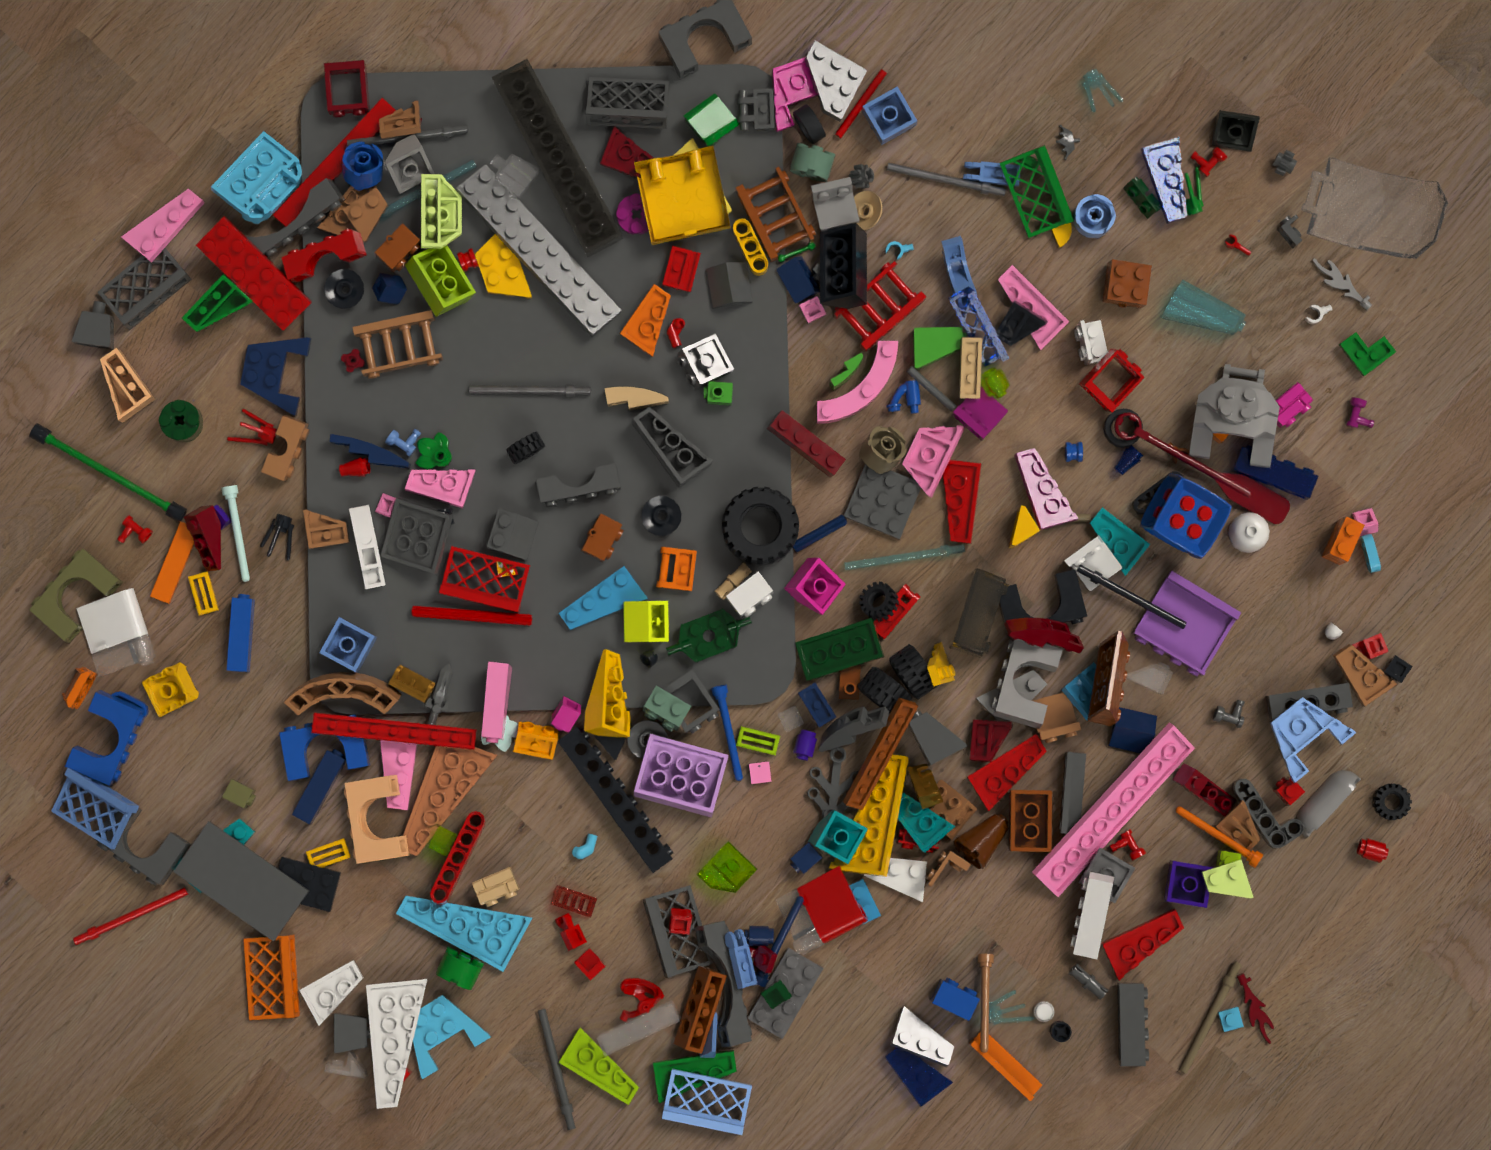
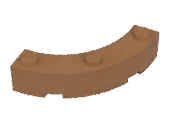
[284,672,402,716]

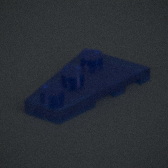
[884,1048,953,1107]

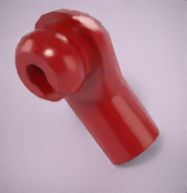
[667,318,685,348]

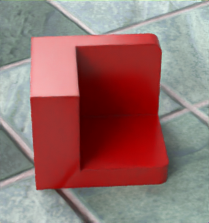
[574,949,606,981]

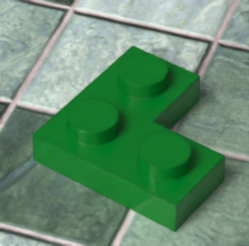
[1339,332,1396,377]

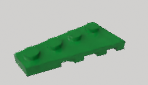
[653,1050,737,1103]

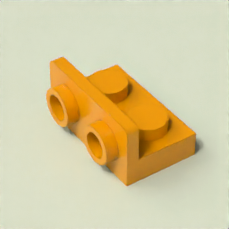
[513,722,558,760]

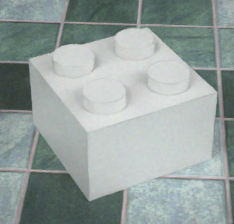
[726,571,773,617]

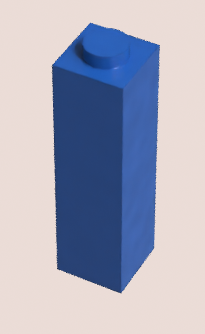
[227,594,255,672]

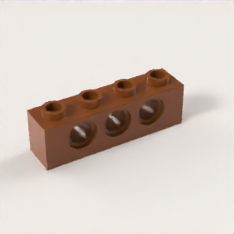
[673,966,727,1054]

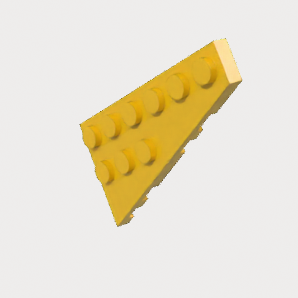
[829,755,909,877]

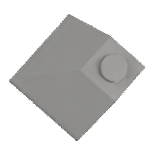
[385,134,434,194]

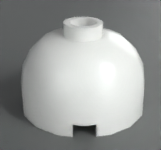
[1228,512,1270,553]

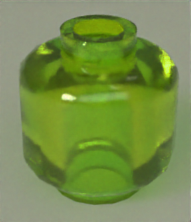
[981,367,1010,399]

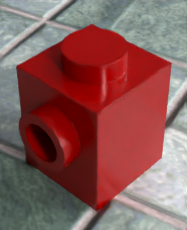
[1273,777,1305,806]

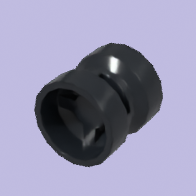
[1049,1021,1072,1042]

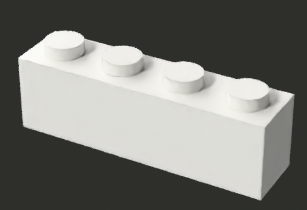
[1070,872,1114,959]

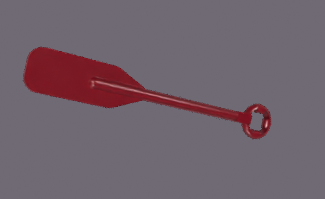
[1114,412,1290,524]

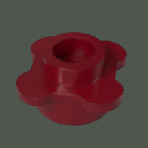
[341,349,365,372]

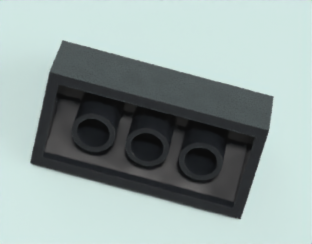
[820,223,867,309]

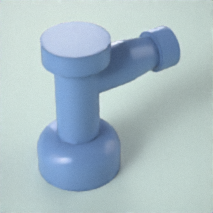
[385,429,421,457]

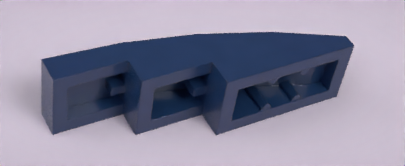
[330,434,411,468]

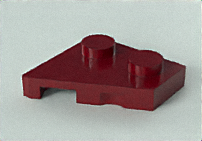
[970,720,1013,762]

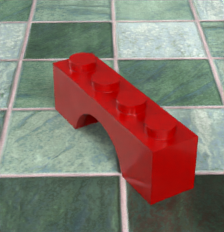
[281,229,367,283]

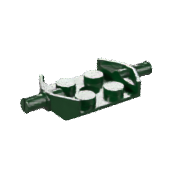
[666,608,752,663]

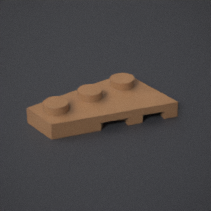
[1333,644,1397,706]

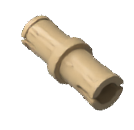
[714,563,752,600]

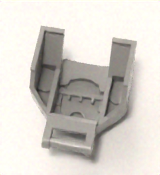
[1189,364,1280,468]

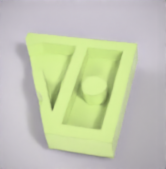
[1201,860,1254,898]

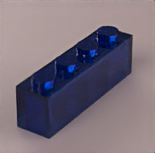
[1232,445,1318,500]

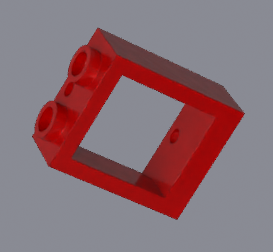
[1079,349,1145,413]

